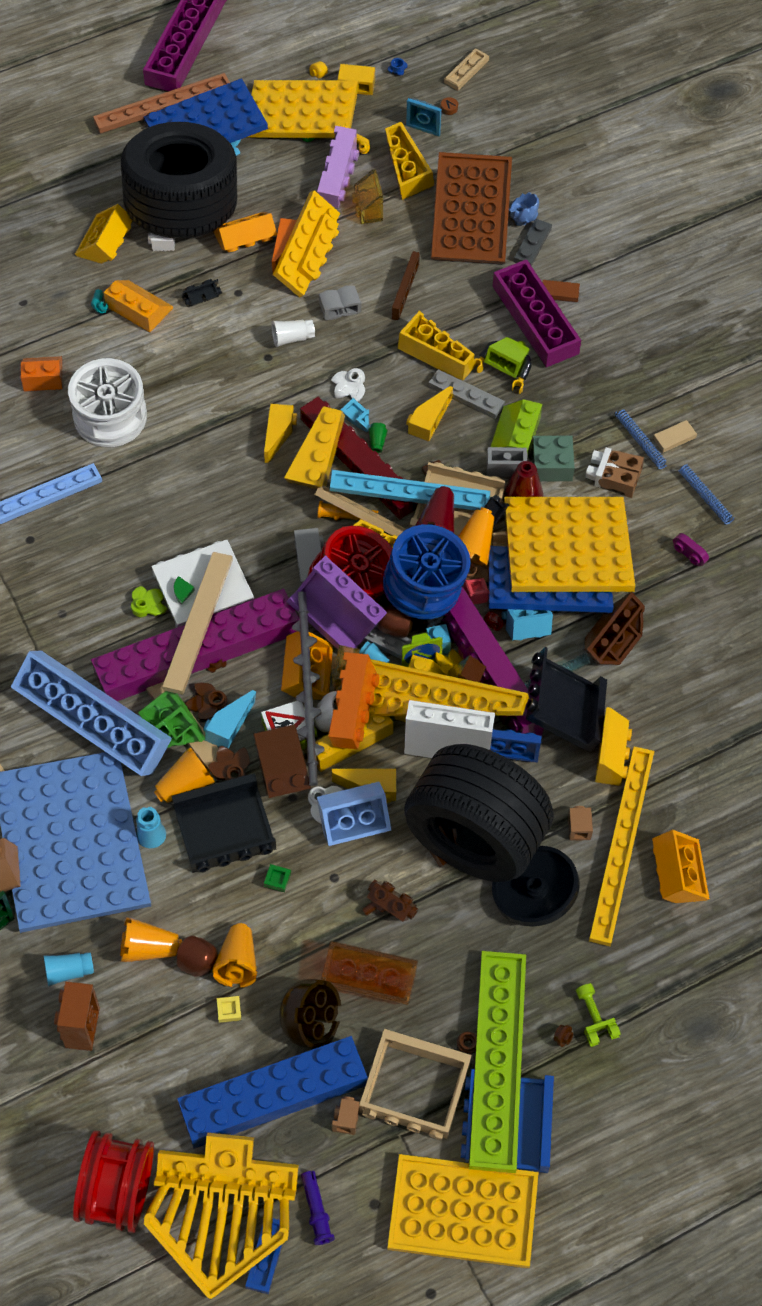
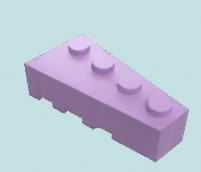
[317,126,359,208]

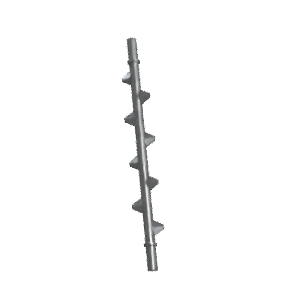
[292,591,324,786]

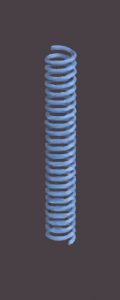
[615,409,667,469]
[678,464,734,524]

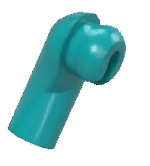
[91,289,108,314]

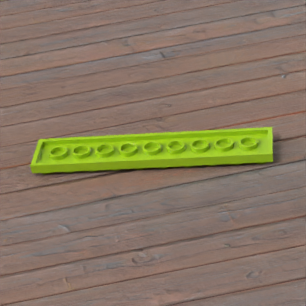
[469,951,526,1173]

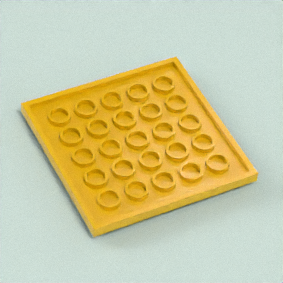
[504,497,635,592]

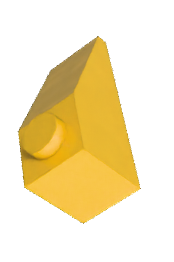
[406,386,453,441]
[264,404,297,463]
[332,769,396,803]

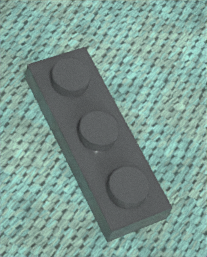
[514,219,552,266]

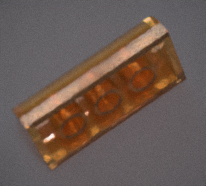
[321,941,418,1005]

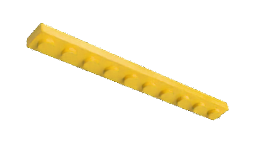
[589,746,654,947]

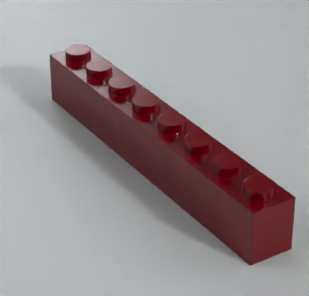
[300,396,418,520]

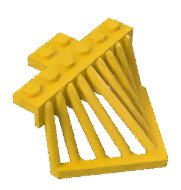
[144,1133,299,1299]

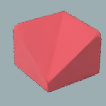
[463,578,489,604]

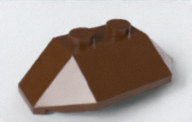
[584,592,645,665]

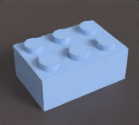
[317,782,391,846]

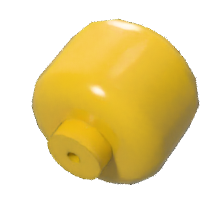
[309,61,328,78]

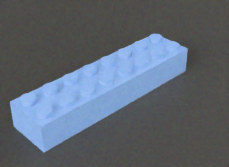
[11,651,172,776]

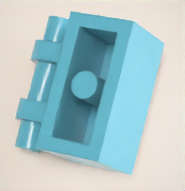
[501,609,553,641]

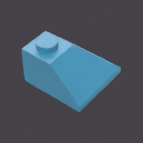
[406,98,442,136]

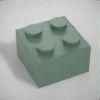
[532,436,575,481]

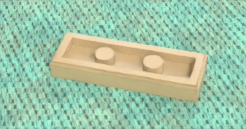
[444,48,489,91]

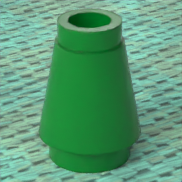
[368,423,388,453]

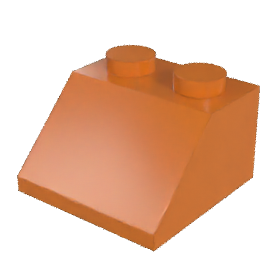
[21,356,62,392]

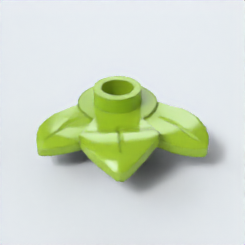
[131,586,167,617]

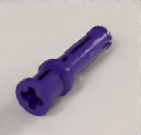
[301,1171,335,1245]

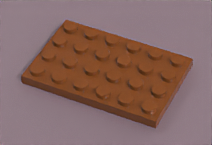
[431,152,512,264]

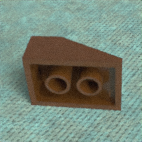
[253,724,311,798]

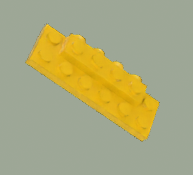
[273,190,340,298]

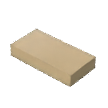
[653,420,697,453]

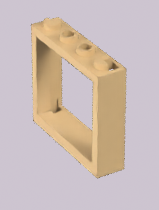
[359,1029,472,1140]

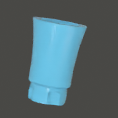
[136,807,166,848]
[43,953,94,987]

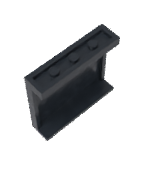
[526,647,607,752]
[172,773,277,873]

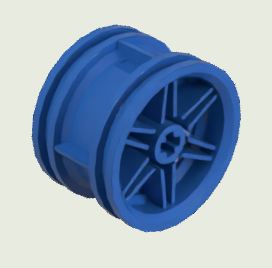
[382,524,471,619]

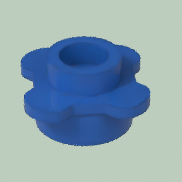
[388,58,408,76]

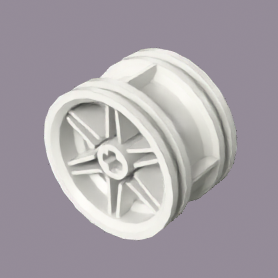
[68,358,147,447]

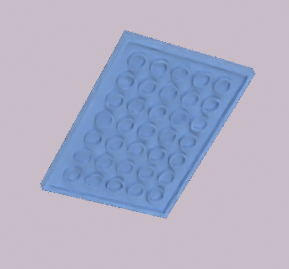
[0,752,151,933]

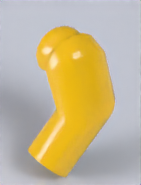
[357,134,370,154]

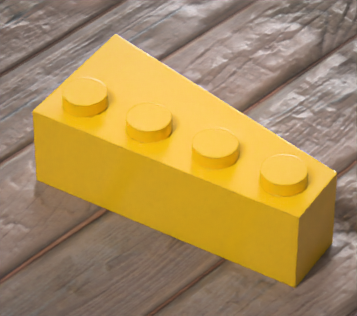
[284,406,345,489]

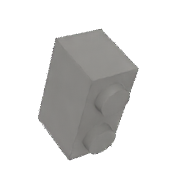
[486,447,527,477]

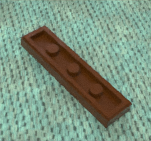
[392,251,420,321]

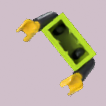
[472,337,532,394]

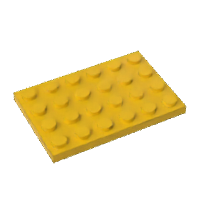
[248,80,359,138]
[387,1154,539,1269]

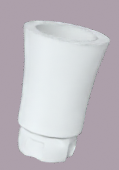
[272,319,315,347]

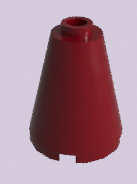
[504,461,543,497]
[415,486,454,533]

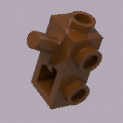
[363,880,418,922]

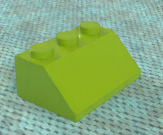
[491,399,542,459]

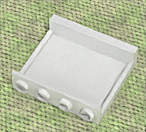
[151,540,254,628]
[404,700,495,758]

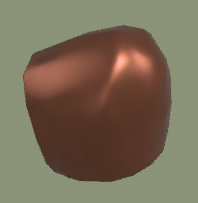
[377,603,413,638]
[177,935,218,977]

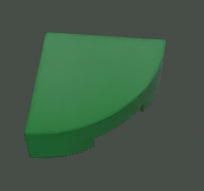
[174,576,195,604]

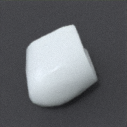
[314,691,338,733]

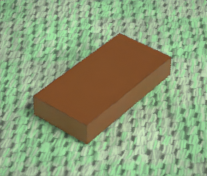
[542,280,580,302]

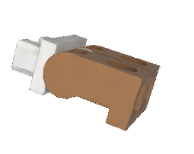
[586,447,644,498]

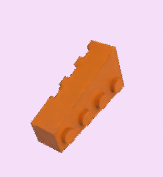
[328,652,379,750]

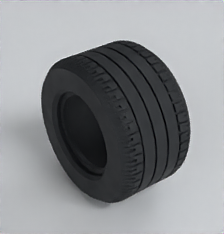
[121,122,237,239]
[404,744,554,882]

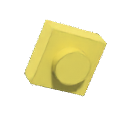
[217,996,241,1023]

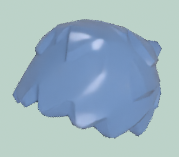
[509,192,539,226]

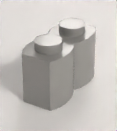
[319,286,361,320]

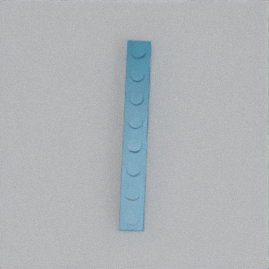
[329,470,490,510]

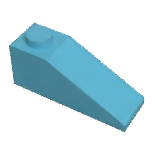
[203,690,256,749]

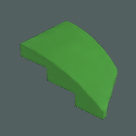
[138,691,206,748]

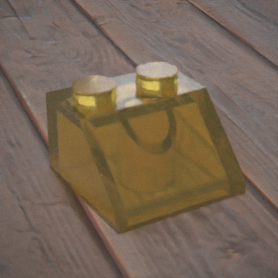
[351,169,383,224]

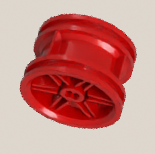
[308,526,392,603]
[73,1130,154,1233]

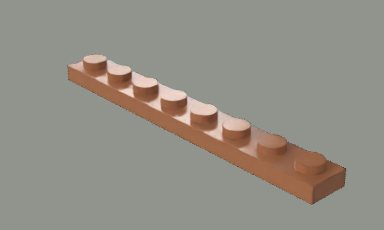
[93,73,230,134]

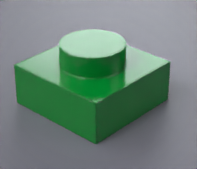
[264,864,291,892]

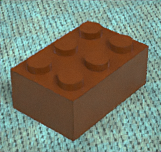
[54,981,100,1051]

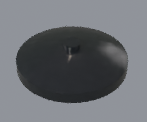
[492,846,580,927]

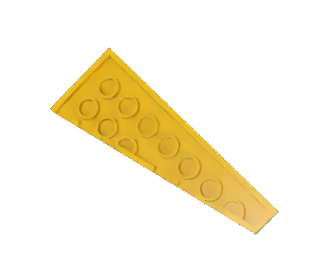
[369,659,529,716]

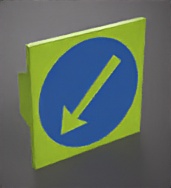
[402,633,443,667]

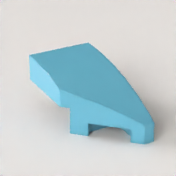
[341,398,370,432]

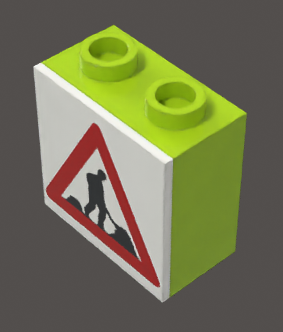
[261,701,318,749]

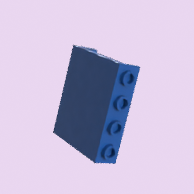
[460,1069,554,1173]

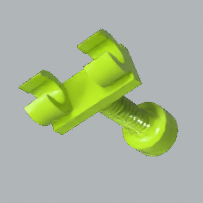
[575,983,621,1047]

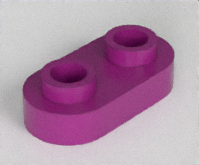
[673,533,709,566]

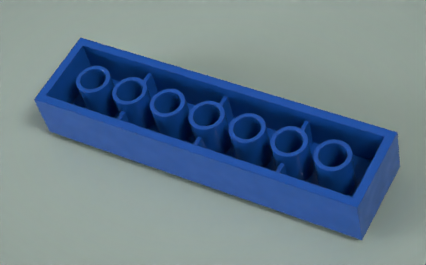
[177,1036,368,1149]

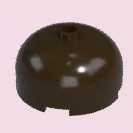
[279,979,341,1049]

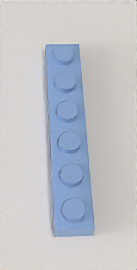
[0,463,102,524]

